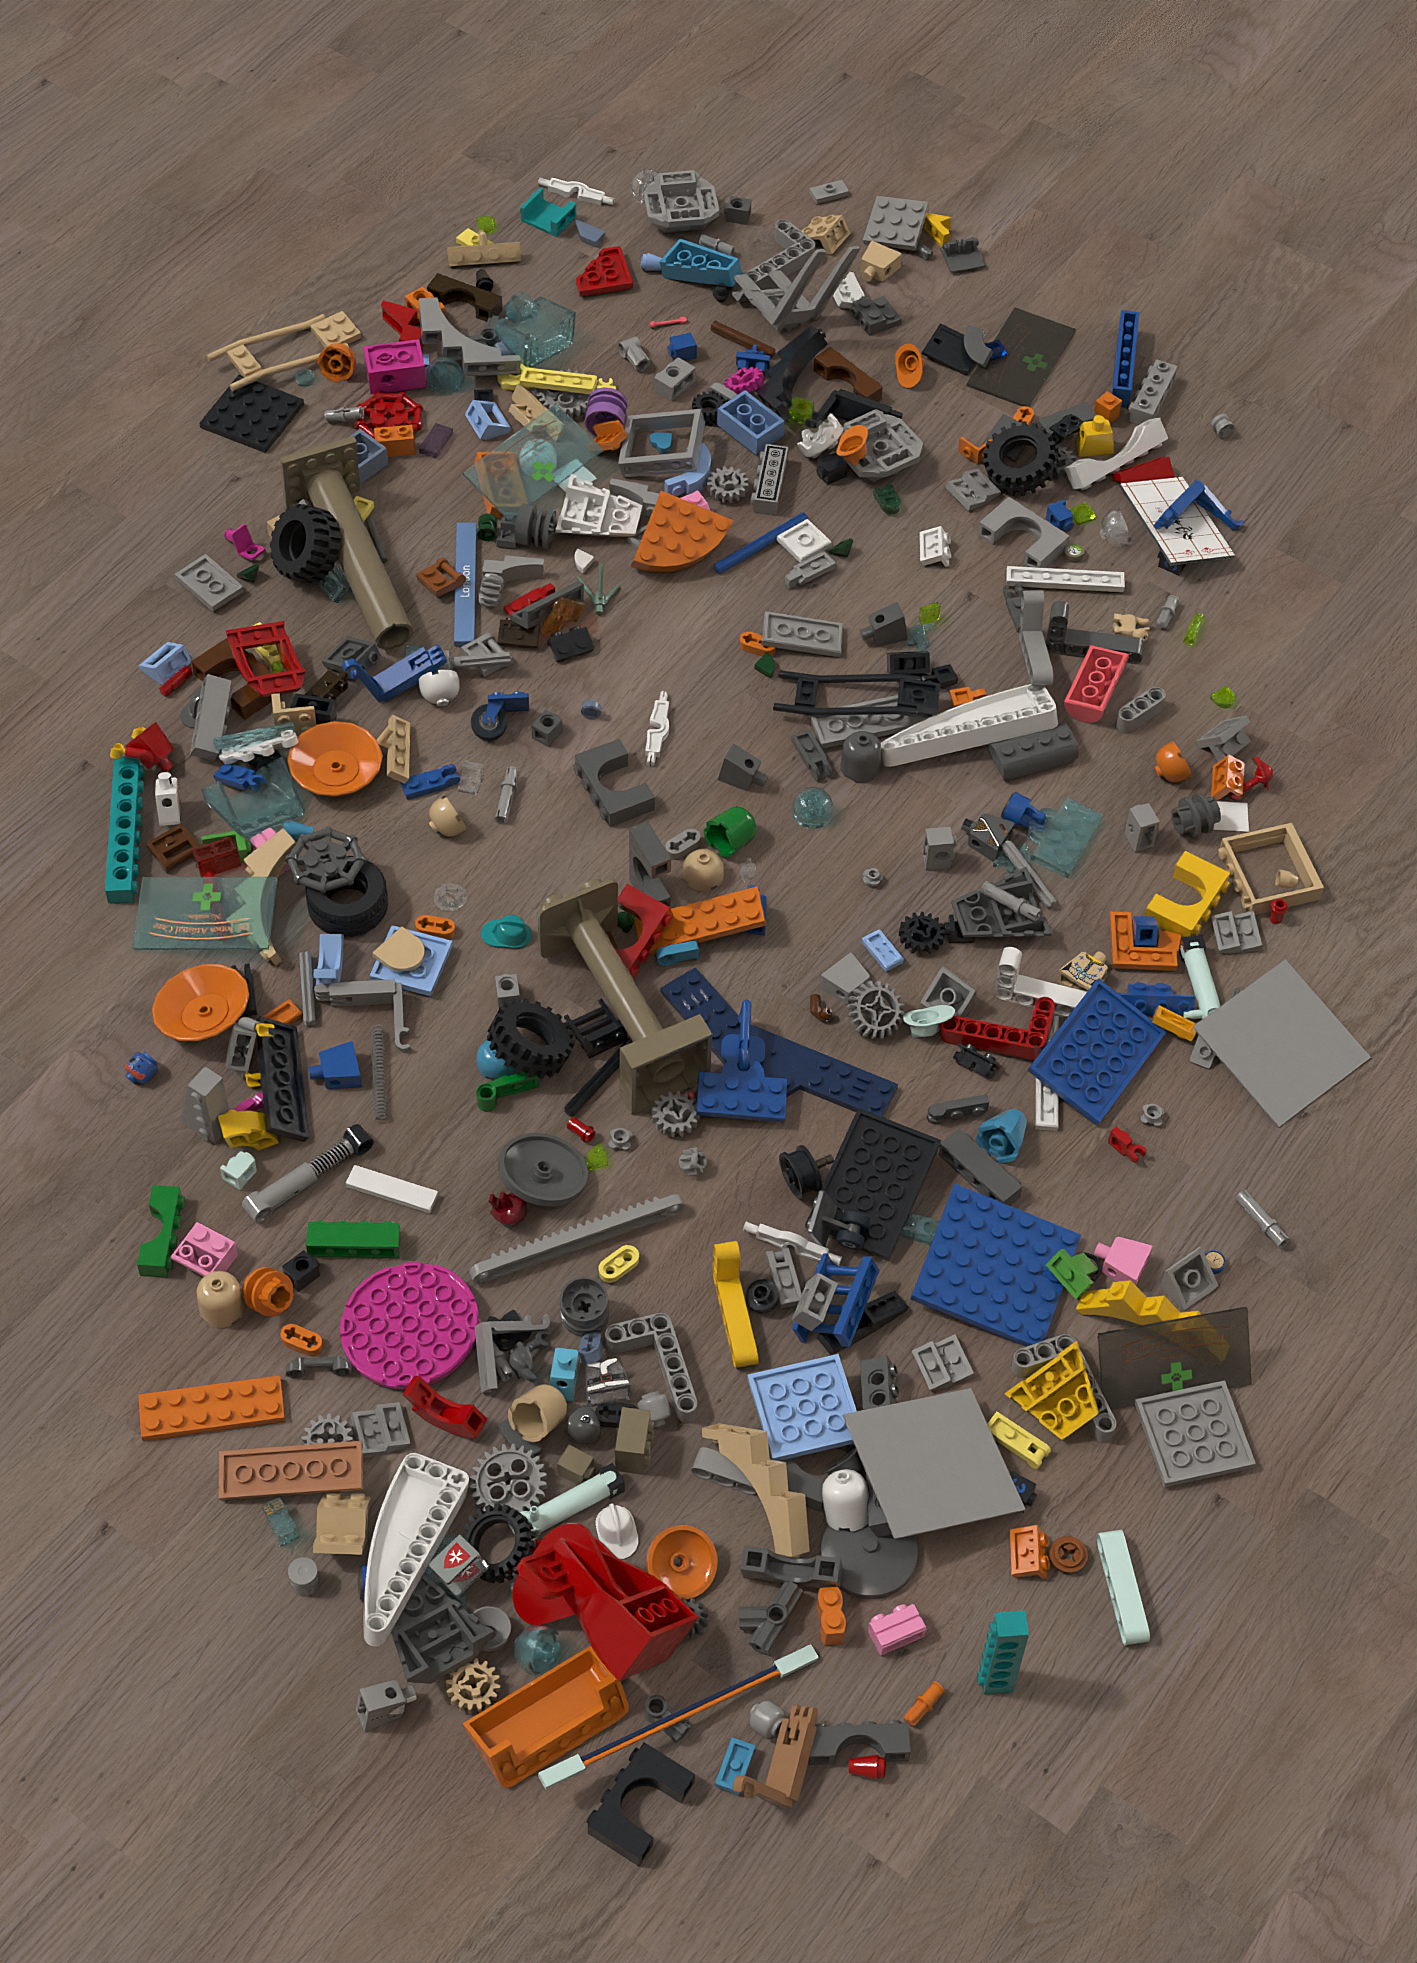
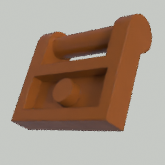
[416,557,466,598]

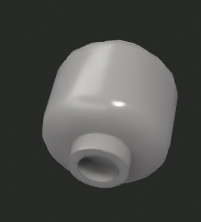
[638,1391,671,1427]
[749,1700,786,1739]

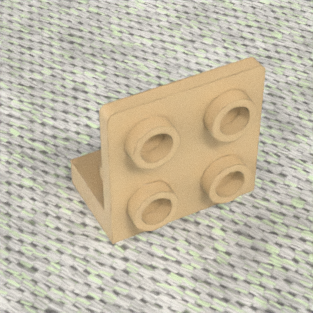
[802,215,851,254]
[271,693,316,738]

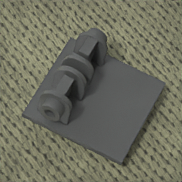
[940,237,986,273]

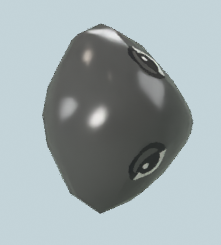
[564,1405,601,1445]

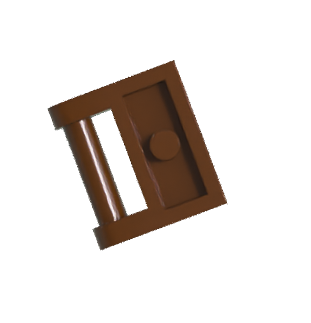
[146,823,203,872]

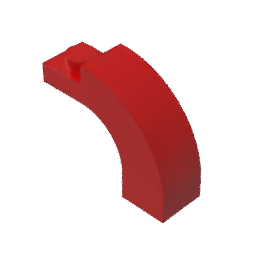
[403,1376,488,1438]

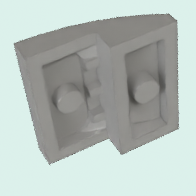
[945,469,1001,511]
[1211,911,1263,954]
[912,1334,975,1391]
[350,1402,411,1458]

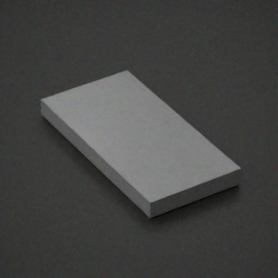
[762,611,843,657]

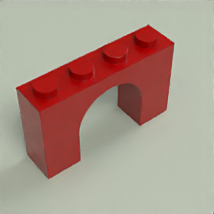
[616,884,673,979]

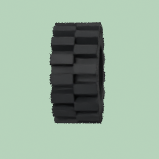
[692,391,726,426]

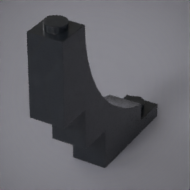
[756,325,828,422]

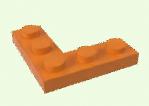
[1109,911,1178,971]

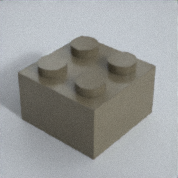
[615,1407,655,1475]

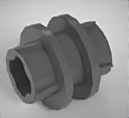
[1171,793,1221,838]

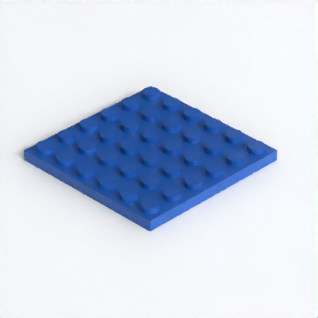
[910,1183,1081,1347]

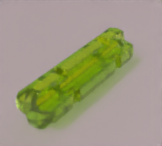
[1184,612,1205,646]

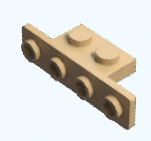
[509,384,565,442]

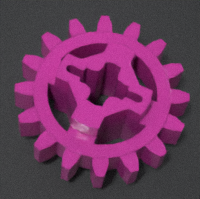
[724,367,765,395]

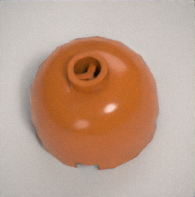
[318,343,357,382]
[1154,741,1192,783]

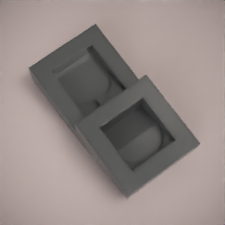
[497,512,518,549]

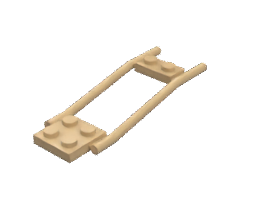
[206,311,361,392]

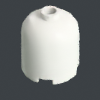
[822,1469,869,1531]

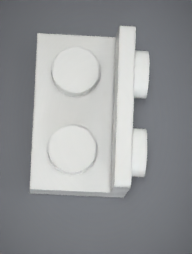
[920,526,951,567]

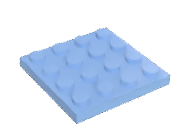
[747,1354,857,1461]

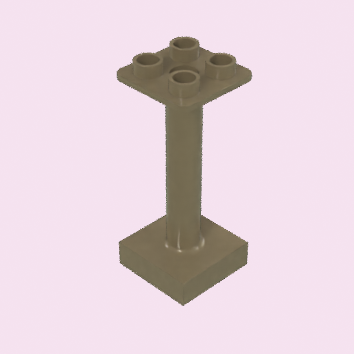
[537,879,713,1115]

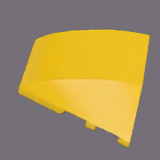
[1004,1341,1099,1440]

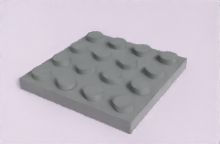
[1134,1380,1256,1487]

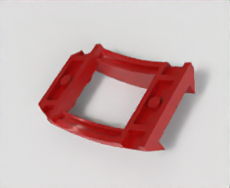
[226,621,306,697]

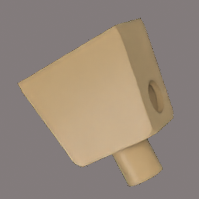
[860,241,902,282]

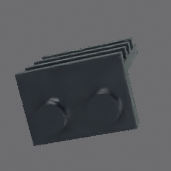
[564,998,627,1059]

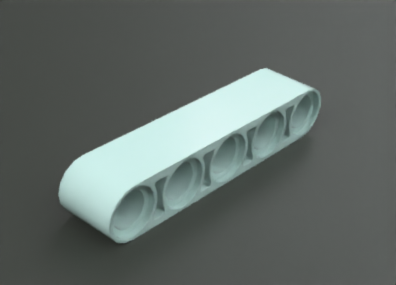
[1097,1530,1150,1645]

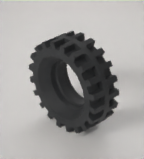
[983,421,1059,496]
[487,998,575,1079]

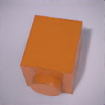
[1094,391,1122,424]

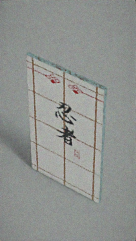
[1120,477,1235,566]

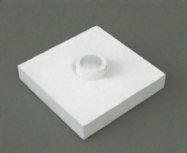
[777,519,832,563]

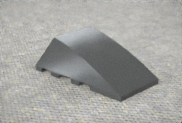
[951,866,1052,937]
[391,1574,494,1684]

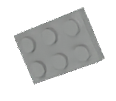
[175,554,244,612]

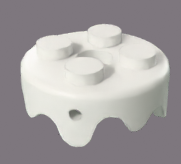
[797,414,843,458]

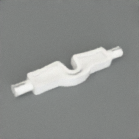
[538,178,615,206]
[645,691,669,767]
[743,1221,842,1266]

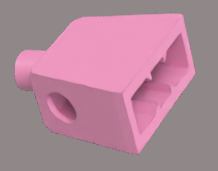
[1094,1237,1152,1285]

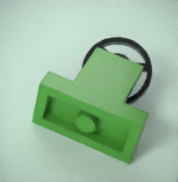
[1046,1249,1102,1299]

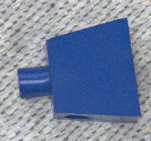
[308,1041,362,1089]

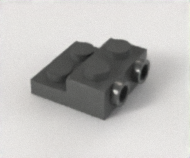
[851,296,902,336]
[322,636,381,681]

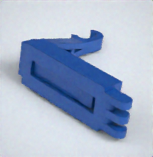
[1154,480,1244,530]
[342,645,447,702]

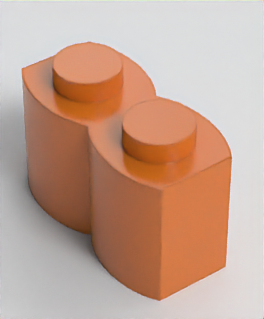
[817,1586,846,1646]

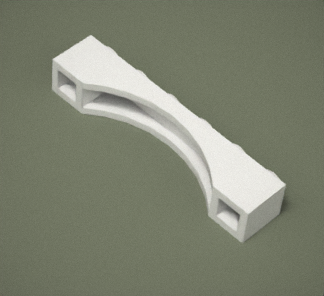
[1064,418,1168,490]

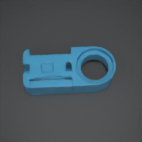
[655,941,699,966]

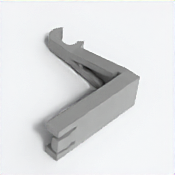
[474,1313,550,1393]

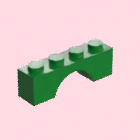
[137,1185,185,1278]

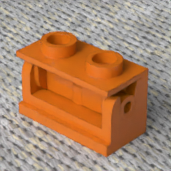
[374,425,415,457]

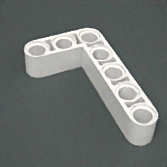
[994,947,1087,1017]

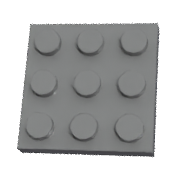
[863,196,929,251]

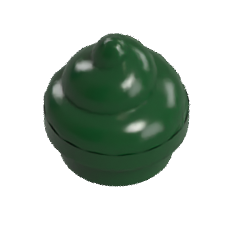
[617,911,636,933]

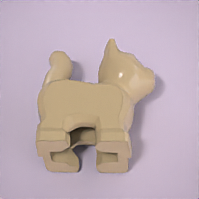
[1112,614,1150,642]

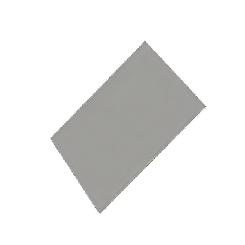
[1193,959,1371,1128]
[842,1388,1026,1539]

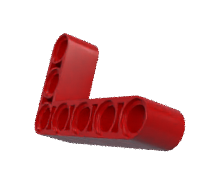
[940,997,1055,1060]

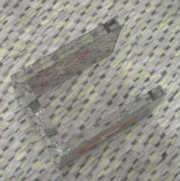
[429,1535,489,1597]

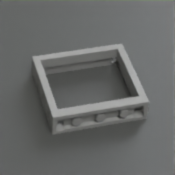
[618,409,705,478]

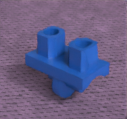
[736,345,770,376]

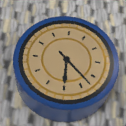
[1205,1250,1226,1274]

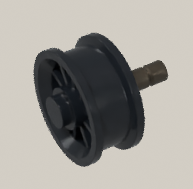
[779,1145,834,1199]

